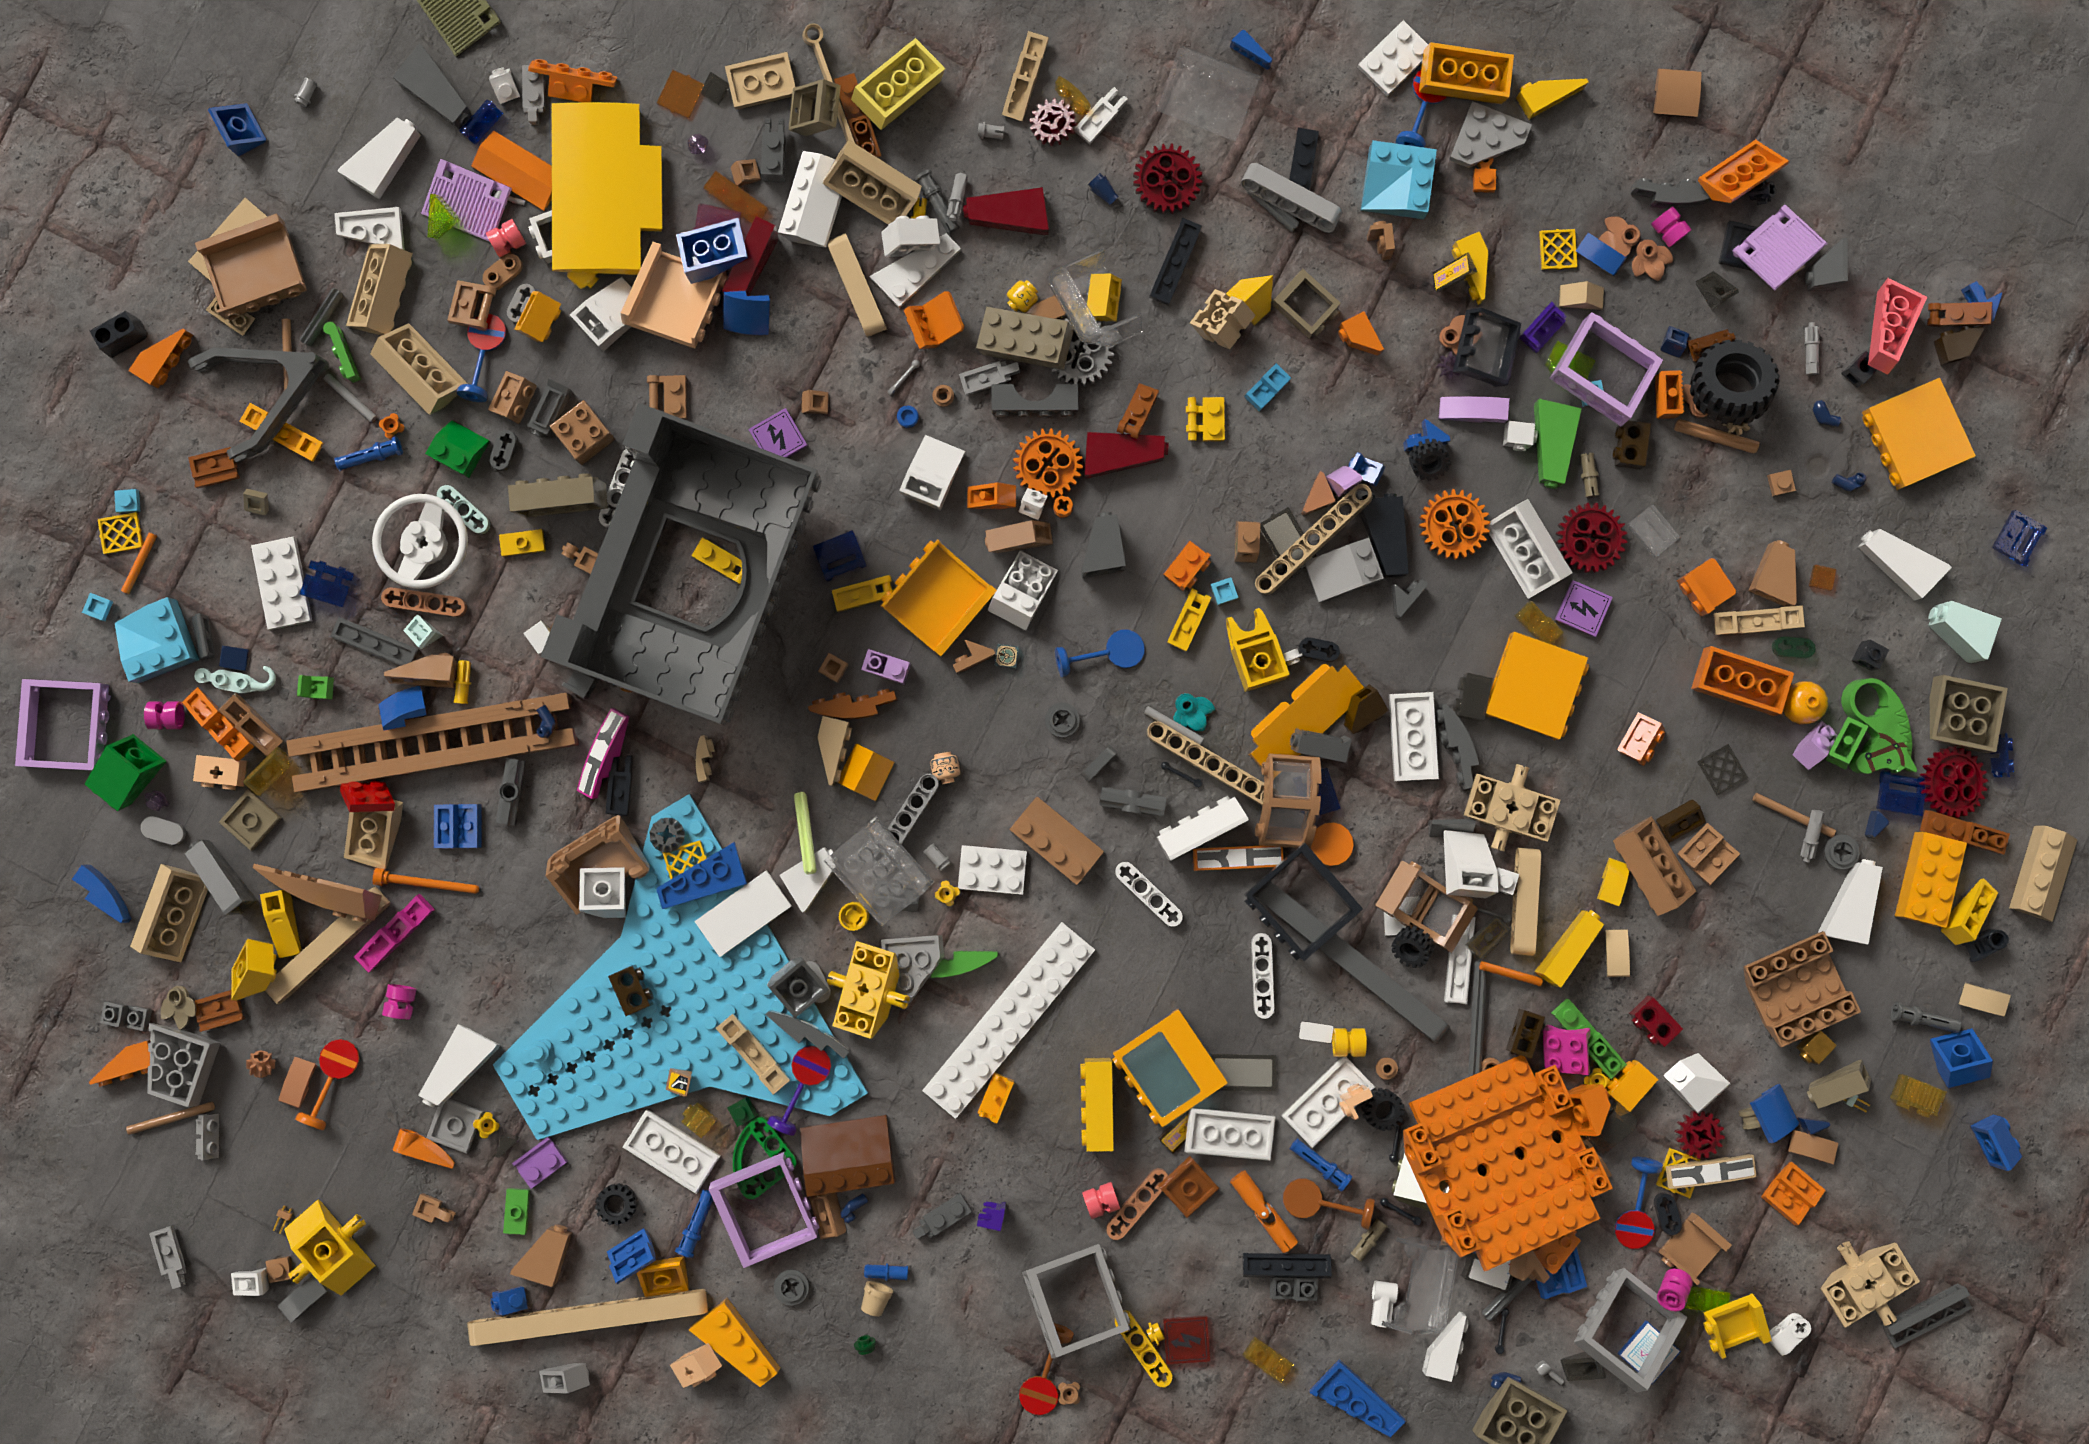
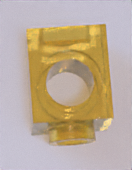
[681,1103,718,1138]

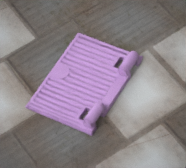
[421,159,512,242]
[1732,205,1827,291]

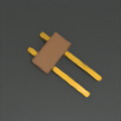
[273,1205,293,1234]

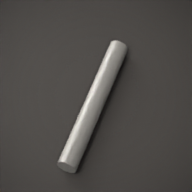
[323,374,377,422]
[1144,706,1204,745]

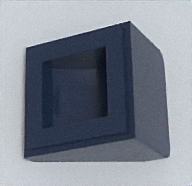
[1660,326,1689,358]
[219,646,249,671]
[1865,811,1889,837]
[1798,1117,1830,1135]

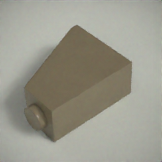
[1807,1059,1871,1109]

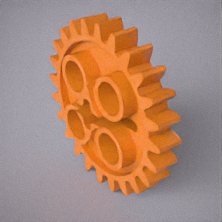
[1013,428,1083,499]
[1419,489,1490,560]

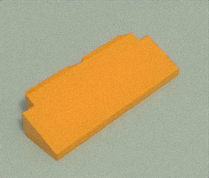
[1249,664,1364,779]

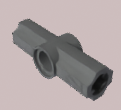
[496,758,526,826]
[1099,787,1166,816]

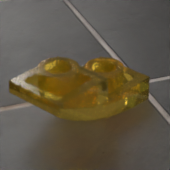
[1055,76,1091,116]
[1515,601,1564,645]
[1242,1337,1294,1383]

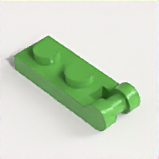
[323,322,361,383]

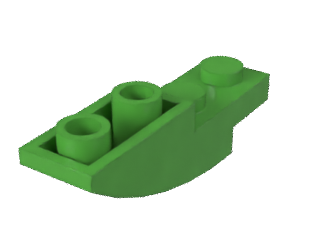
[1551,999,1627,1079]

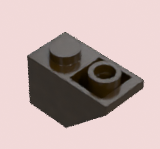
[1933,325,1984,366]
[1344,684,1389,734]

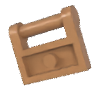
[447,280,497,331]
[647,375,687,419]

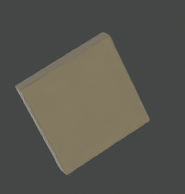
[219,789,282,851]

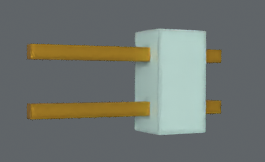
[1844,1095,1870,1112]

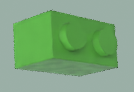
[1826,717,1868,770]

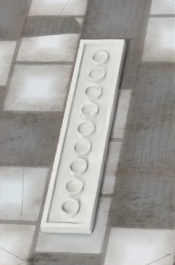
[922,922,1095,1119]

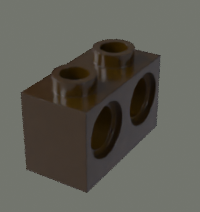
[1612,420,1651,470]
[608,964,654,1017]

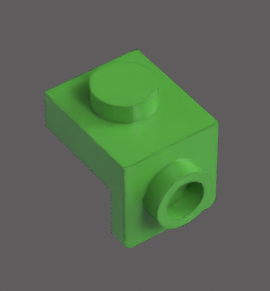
[297,675,334,699]

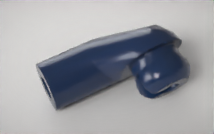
[1813,400,1841,427]
[1832,472,1867,491]
[841,1193,868,1224]

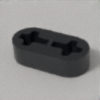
[1298,637,1340,662]
[1654,1192,1682,1235]

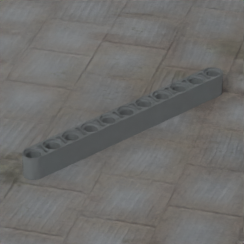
[1254,881,1450,1044]

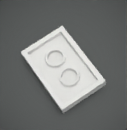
[1357,20,1428,97]
[958,845,1027,895]

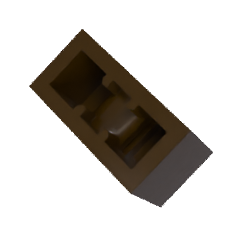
[1506,1008,1545,1059]

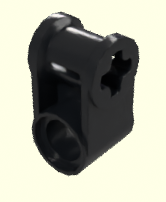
[1962,929,2009,962]

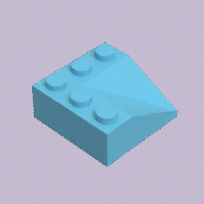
[1361,140,1437,219]
[115,597,199,683]

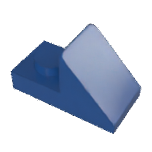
[1961,281,2002,326]
[1403,419,1450,451]

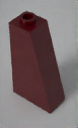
[963,187,1049,235]
[723,216,779,296]
[1085,432,1169,478]

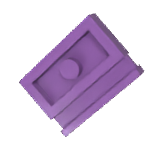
[512,1136,568,1189]

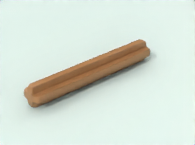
[1674,419,1759,453]

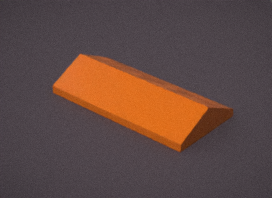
[471,131,552,211]
[1698,139,1789,203]

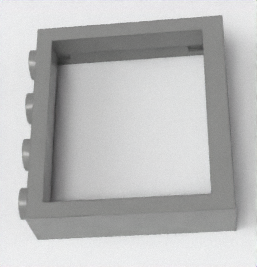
[1022,1244,1130,1358]
[1573,1268,1687,1393]

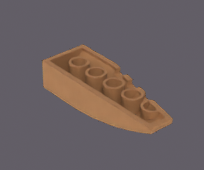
[253,864,382,923]

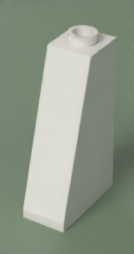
[338,118,421,199]
[1858,529,1952,601]
[1818,859,1883,944]
[418,1024,500,1108]

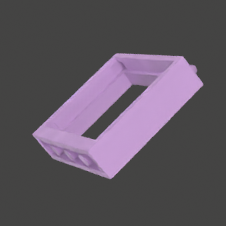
[1550,312,1663,426]
[15,679,111,770]
[709,1152,820,1268]

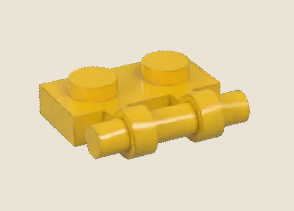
[1186,397,1225,442]

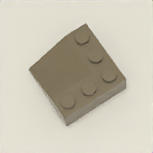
[1929,675,2008,753]
[1472,1377,1567,1444]

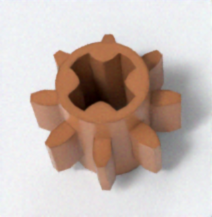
[246,1051,275,1078]

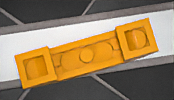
[240,403,324,462]

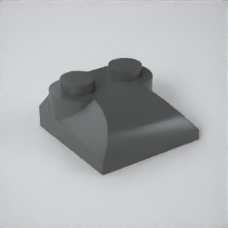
[767,957,829,1018]

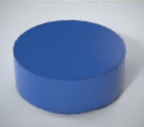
[897,406,919,428]

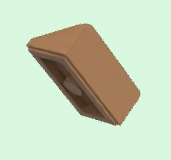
[809,1192,846,1239]

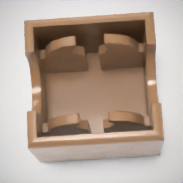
[549,400,615,465]

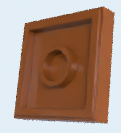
[1158,1156,1219,1218]

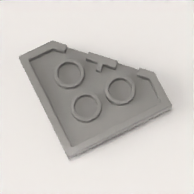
[1449,101,1532,168]
[881,935,944,1004]

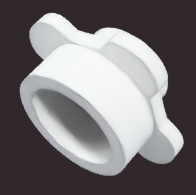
[1283,649,1303,666]

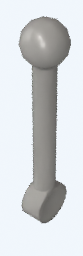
[887,360,920,395]

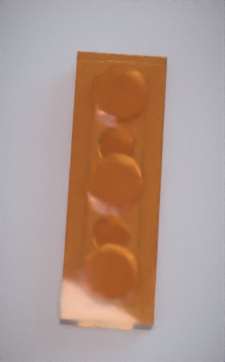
[703,171,768,224]

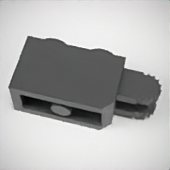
[761,118,787,182]

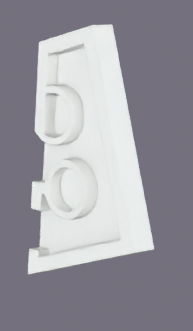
[335,207,404,250]

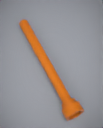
[373,868,479,894]

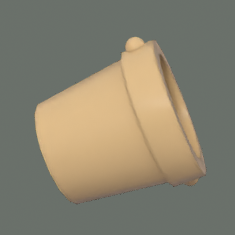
[861,1281,893,1317]

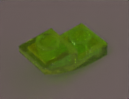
[1684,1286,1730,1311]

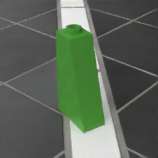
[1534,399,1582,489]

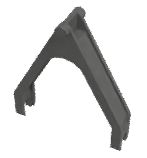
[188,347,329,462]

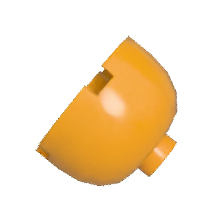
[1784,681,1828,724]

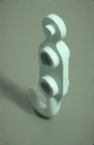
[195,666,276,693]

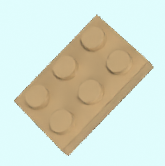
[725,52,796,110]

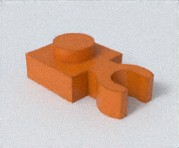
[1473,158,1496,193]

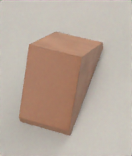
[1301,471,1335,515]

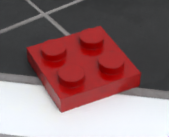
[340,781,395,812]

